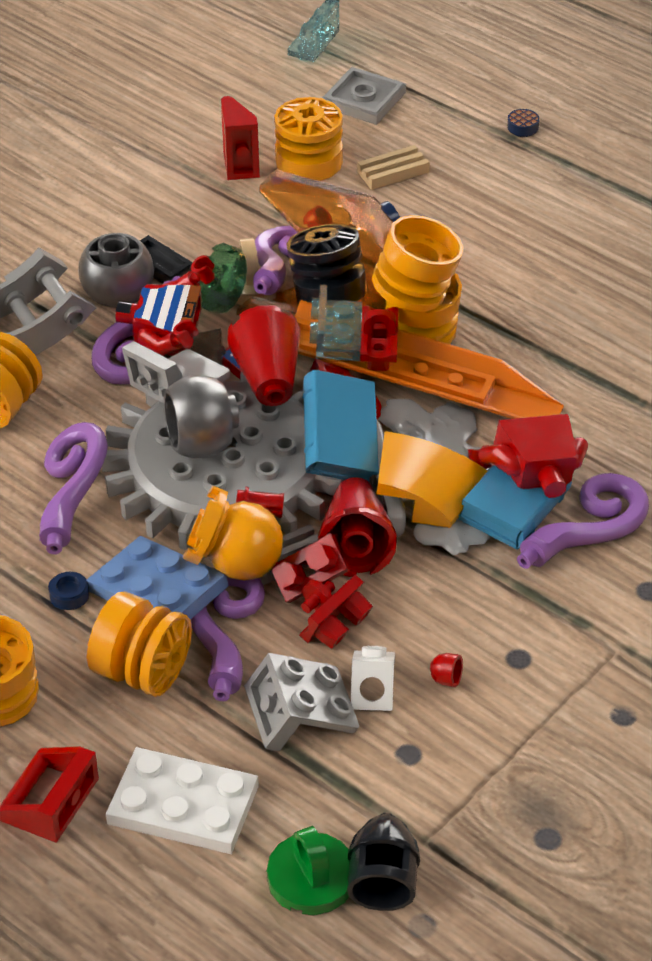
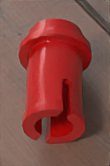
[236,486,284,518]

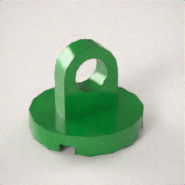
[266,826,349,916]

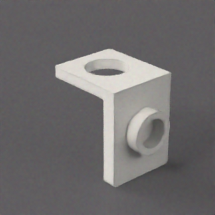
[351,646,395,711]

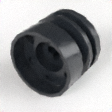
[286,224,368,309]

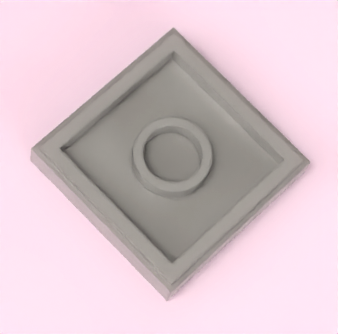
[322,67,406,125]

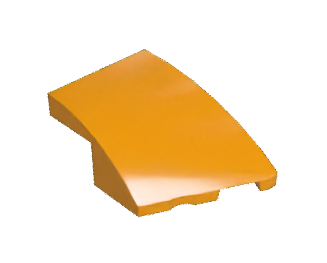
[376,431,488,528]

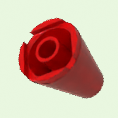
[227,305,301,406]
[318,477,397,577]

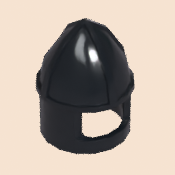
[347,812,420,911]

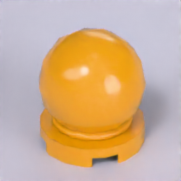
[182,485,284,581]

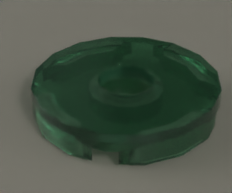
[200,243,247,314]

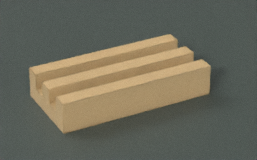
[357,145,430,190]

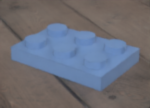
[86,536,229,619]

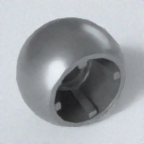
[78,233,154,307]
[164,375,239,458]

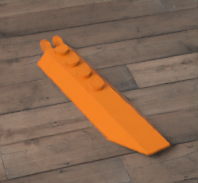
[295,300,564,419]

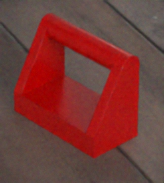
[221,96,260,180]
[0,746,99,843]

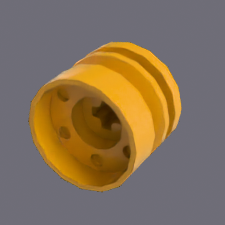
[274,97,343,182]
[372,215,463,312]
[385,273,462,344]
[0,332,43,429]
[86,591,192,697]
[0,615,39,727]

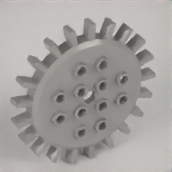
[102,372,343,550]

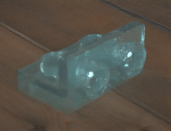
[287,0,339,62]
[309,285,362,361]

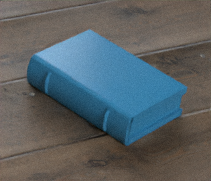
[302,370,379,482]
[458,465,572,549]

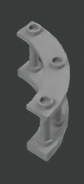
[0,247,96,355]

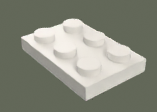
[106,747,259,855]

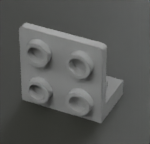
[122,341,231,403]
[244,653,359,751]

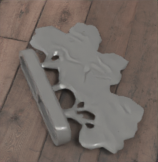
[369,399,493,555]

